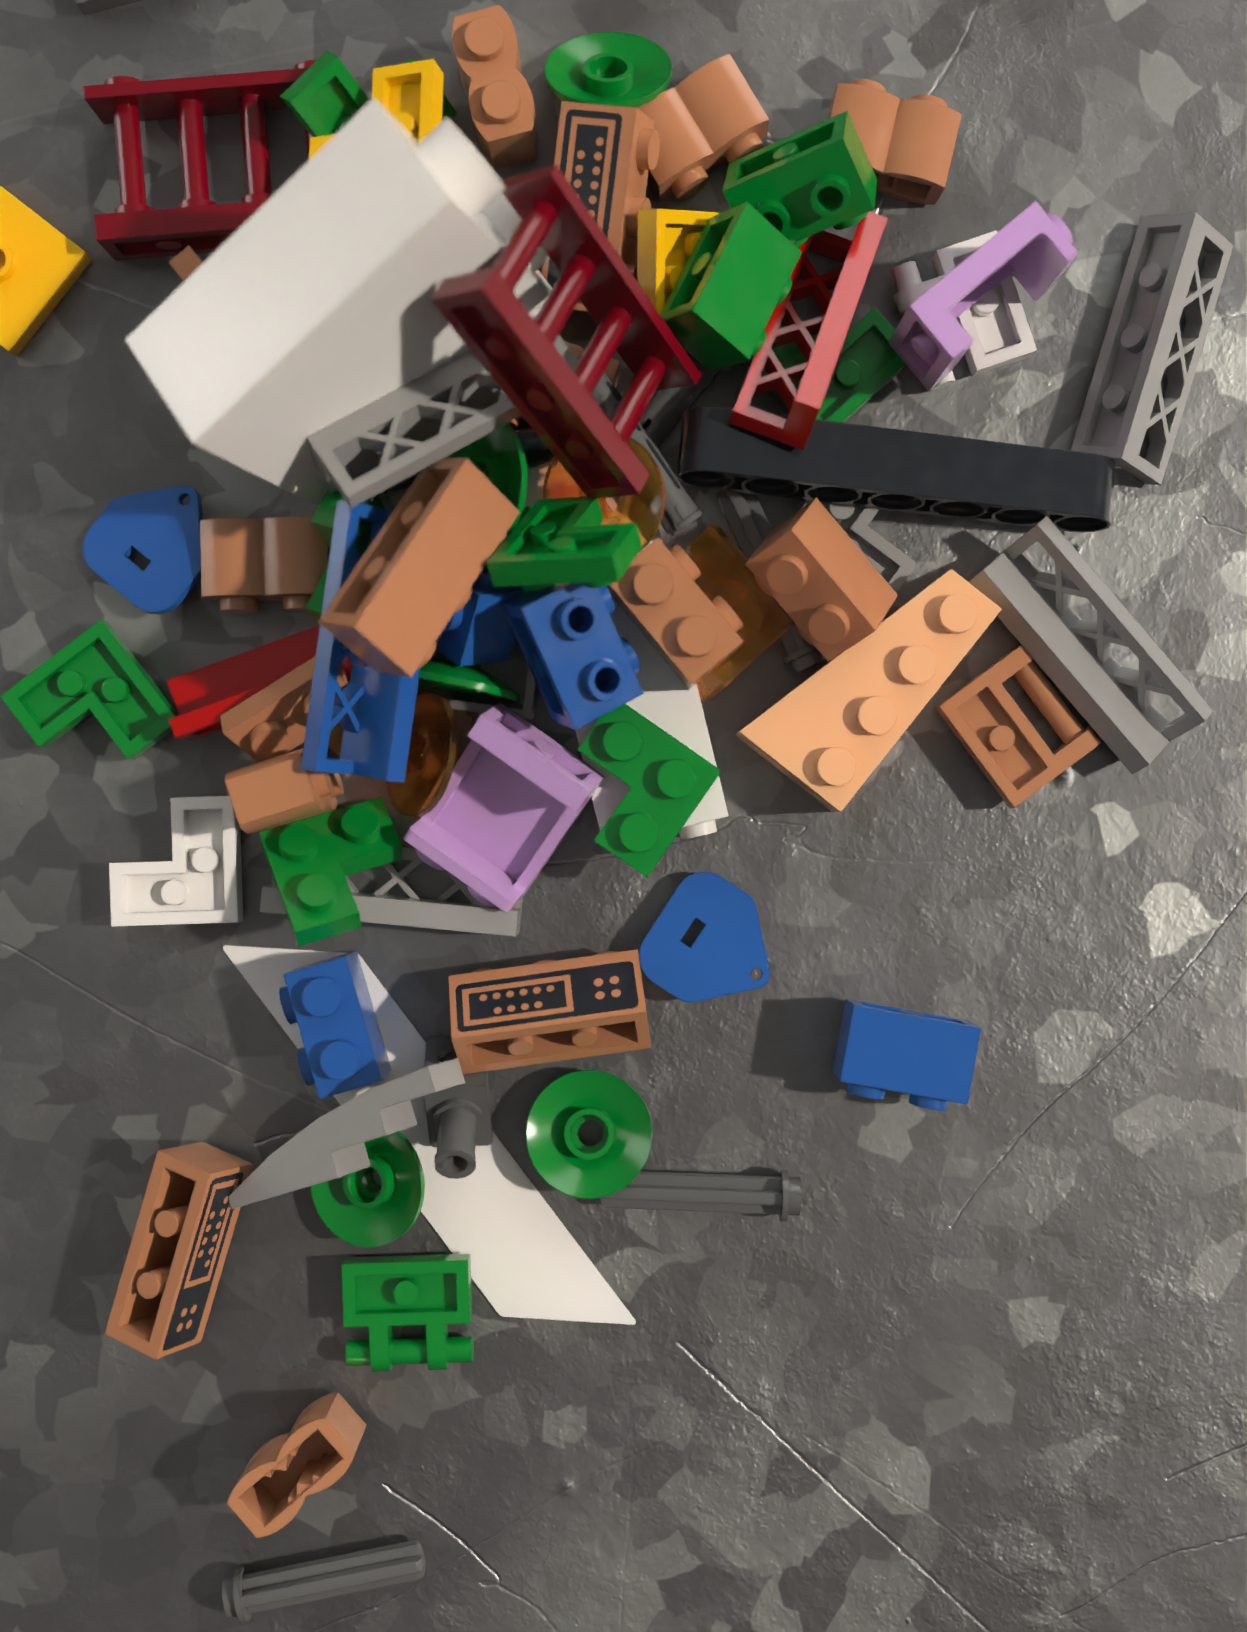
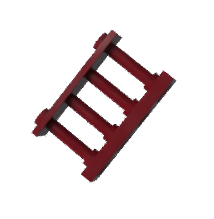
[83,60,316,261]
[430,165,701,499]

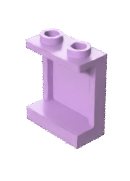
[888,201,1078,391]
[403,702,605,912]

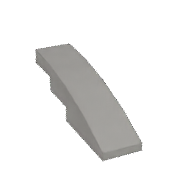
[228,1058,465,1210]

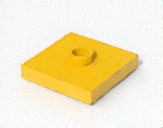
[0,186,92,357]

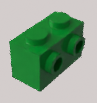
[722,110,877,248]
[660,202,802,372]

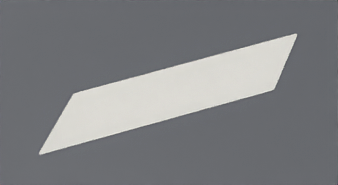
[223,945,636,1325]

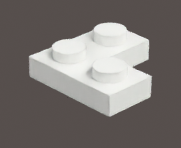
[109,796,243,927]

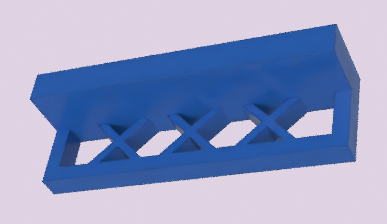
[301,500,420,782]

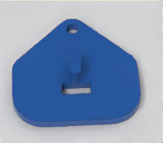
[83,486,203,615]
[639,872,770,1003]

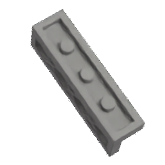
[1070,212,1234,485]
[306,315,579,508]
[969,516,1214,775]
[260,846,523,937]

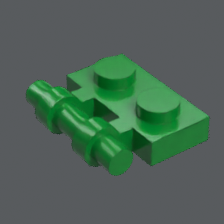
[341,1254,474,1372]

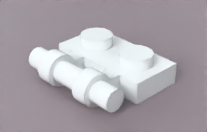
[892,230,1037,390]

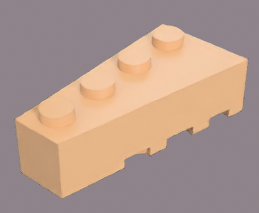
[735,569,1002,812]

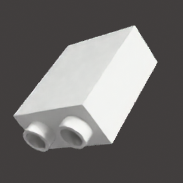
[125,98,552,507]

